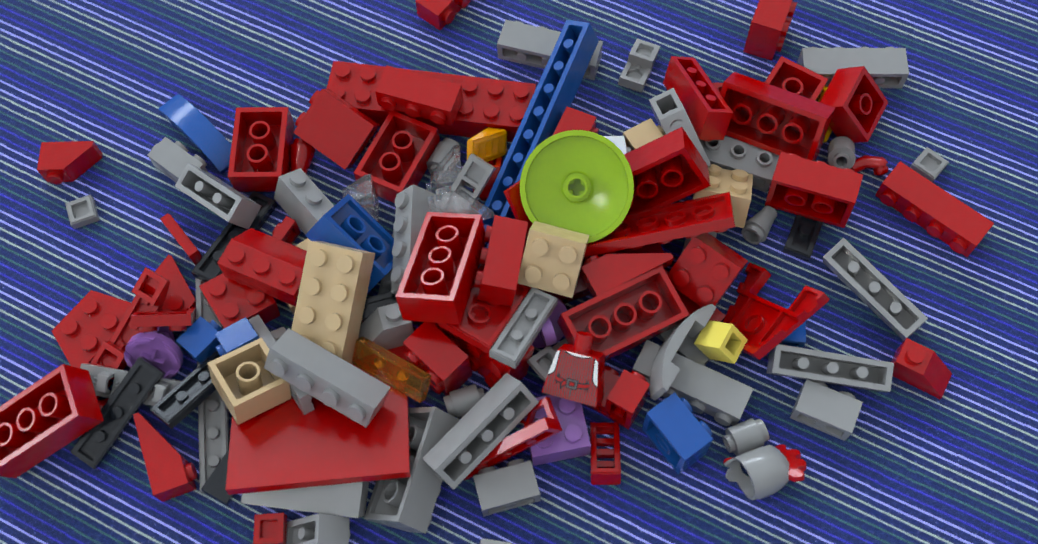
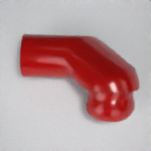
[850,155,888,176]

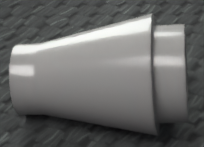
[742,206,777,245]

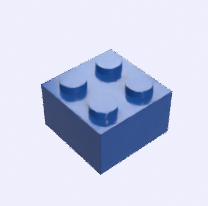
[642,392,713,475]

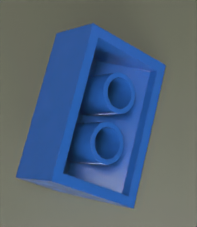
[305,194,394,293]

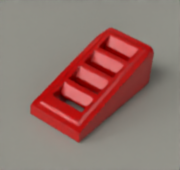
[590,422,621,485]

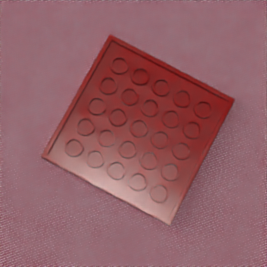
[225,345,411,495]

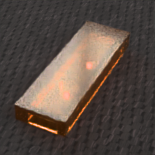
[352,336,432,403]

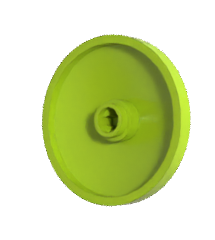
[520,130,634,243]

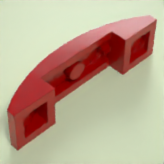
[90,267,170,380]

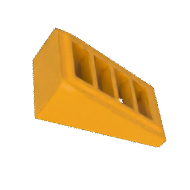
[467,127,507,162]

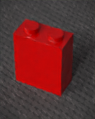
[293,89,380,170]

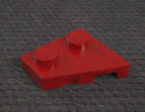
[155,254,196,311]
[131,307,196,332]

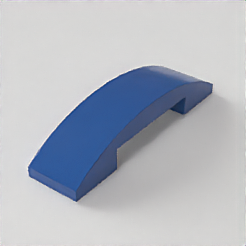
[158,94,231,174]

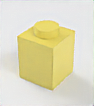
[694,320,747,364]

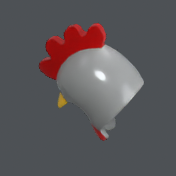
[723,444,807,501]

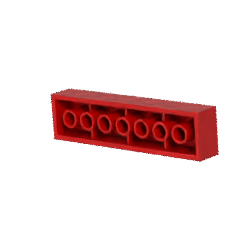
[326,61,536,142]

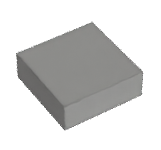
[910,147,949,182]
[65,194,100,229]

